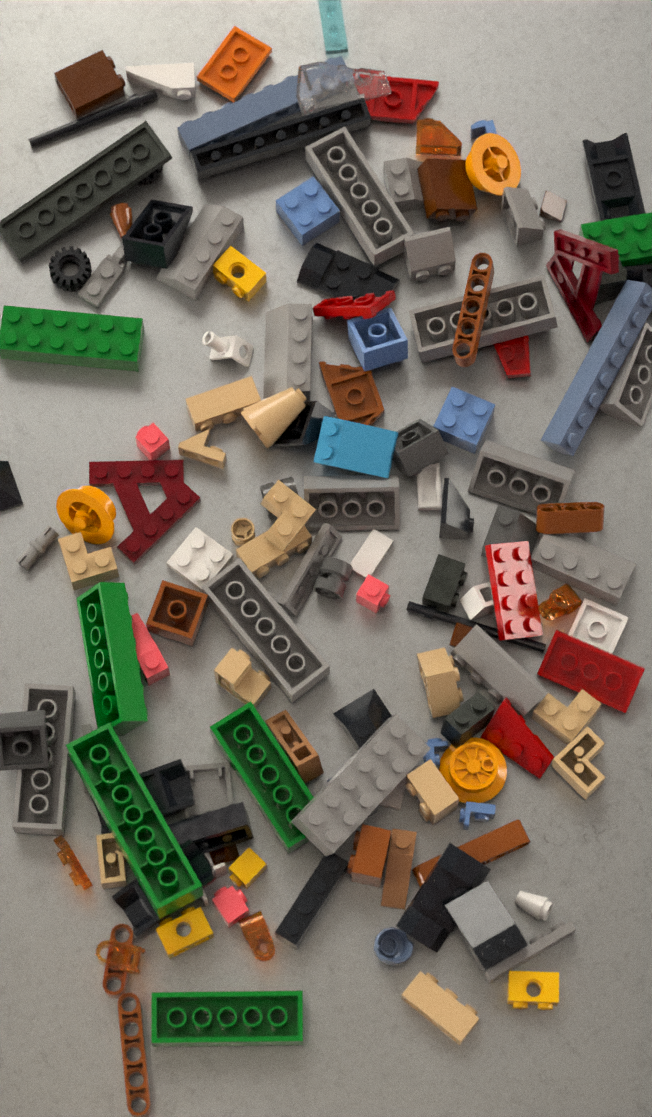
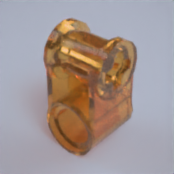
[538,583,583,621]
[238,911,275,962]
[96,940,146,974]

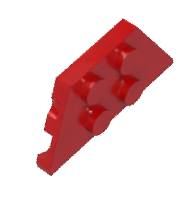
[352,73,439,124]

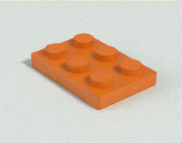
[197,26,272,102]

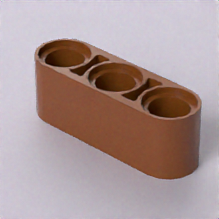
[536,502,605,534]
[103,924,135,999]

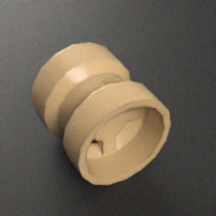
[231,518,255,547]

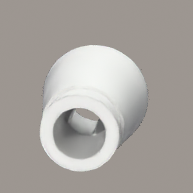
[515,891,553,921]

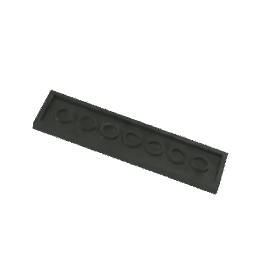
[0,121,172,262]

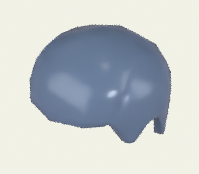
[374,927,414,965]

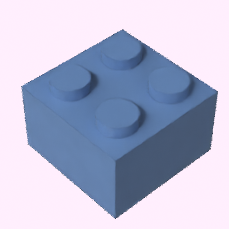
[276,176,340,246]
[347,308,408,372]
[433,387,495,454]

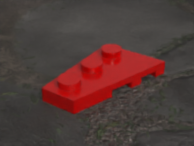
[312,290,396,319]
[493,335,531,378]
[480,697,555,779]

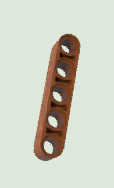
[452,253,495,367]
[412,819,531,887]
[118,993,151,1117]

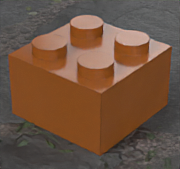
[146,580,209,647]
[348,824,391,888]

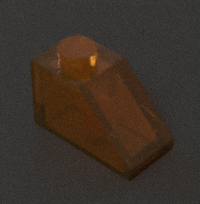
[415,118,462,156]

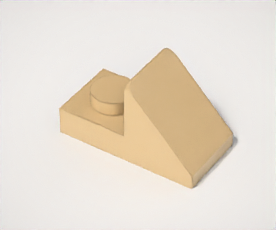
[178,429,226,469]

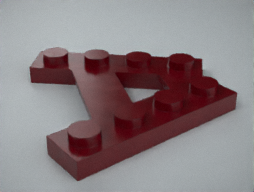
[546,229,619,343]
[89,460,201,565]

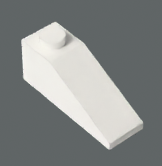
[126,63,196,100]
[460,582,538,620]

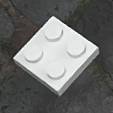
[166,527,233,591]
[568,598,629,654]

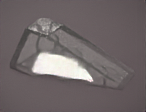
[296,62,392,116]

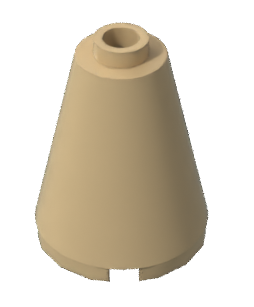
[240,387,307,449]

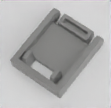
[185,762,233,818]

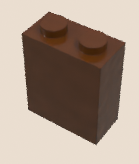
[54,50,126,119]
[417,158,478,222]

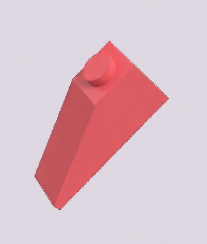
[131,613,170,686]

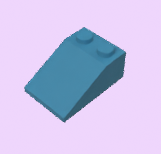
[314,416,398,479]

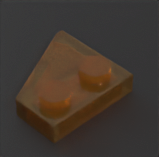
[53,835,93,891]

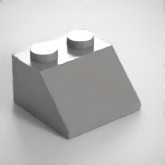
[383,158,425,213]
[501,187,546,247]
[403,227,456,281]

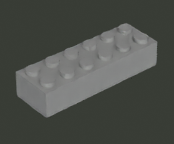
[305,127,415,267]
[409,275,558,363]
[202,558,330,703]
[12,683,76,836]
[291,714,431,856]

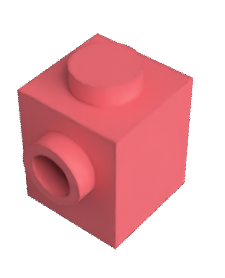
[135,423,170,460]
[356,574,391,614]
[212,886,250,928]

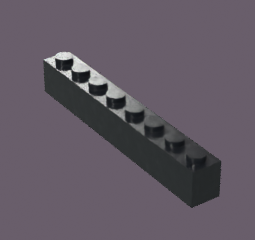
[190,98,371,180]

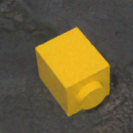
[228,847,267,890]

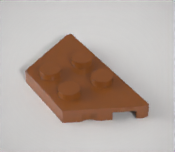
[319,361,384,426]

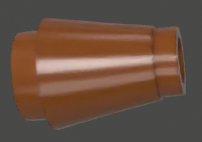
[110,203,133,239]

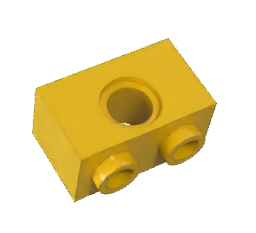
[213,246,267,301]
[155,906,214,959]
[507,971,559,1010]

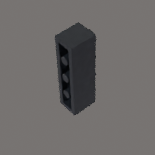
[167,802,254,854]
[275,853,349,950]

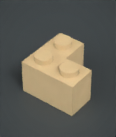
[261,480,316,551]
[58,532,119,591]
[417,647,464,718]
[214,648,271,708]
[532,689,601,745]
[551,726,605,800]
[405,759,459,826]
[96,833,128,889]

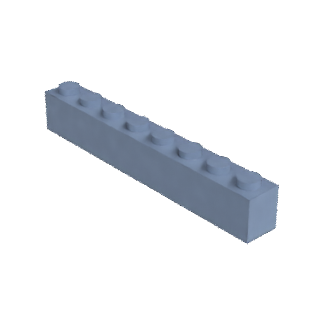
[177,56,353,159]
[541,280,652,456]

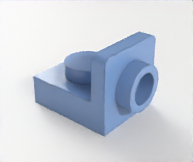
[470,120,497,139]
[423,738,448,768]
[459,801,496,830]

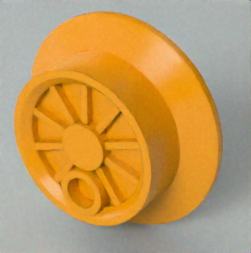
[466,133,521,196]
[56,486,116,544]
[439,737,507,803]

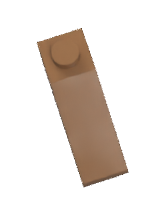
[265,710,324,783]
[381,828,417,910]

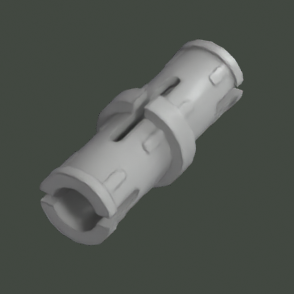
[16,525,59,571]

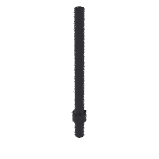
[28,89,158,147]
[406,601,546,653]

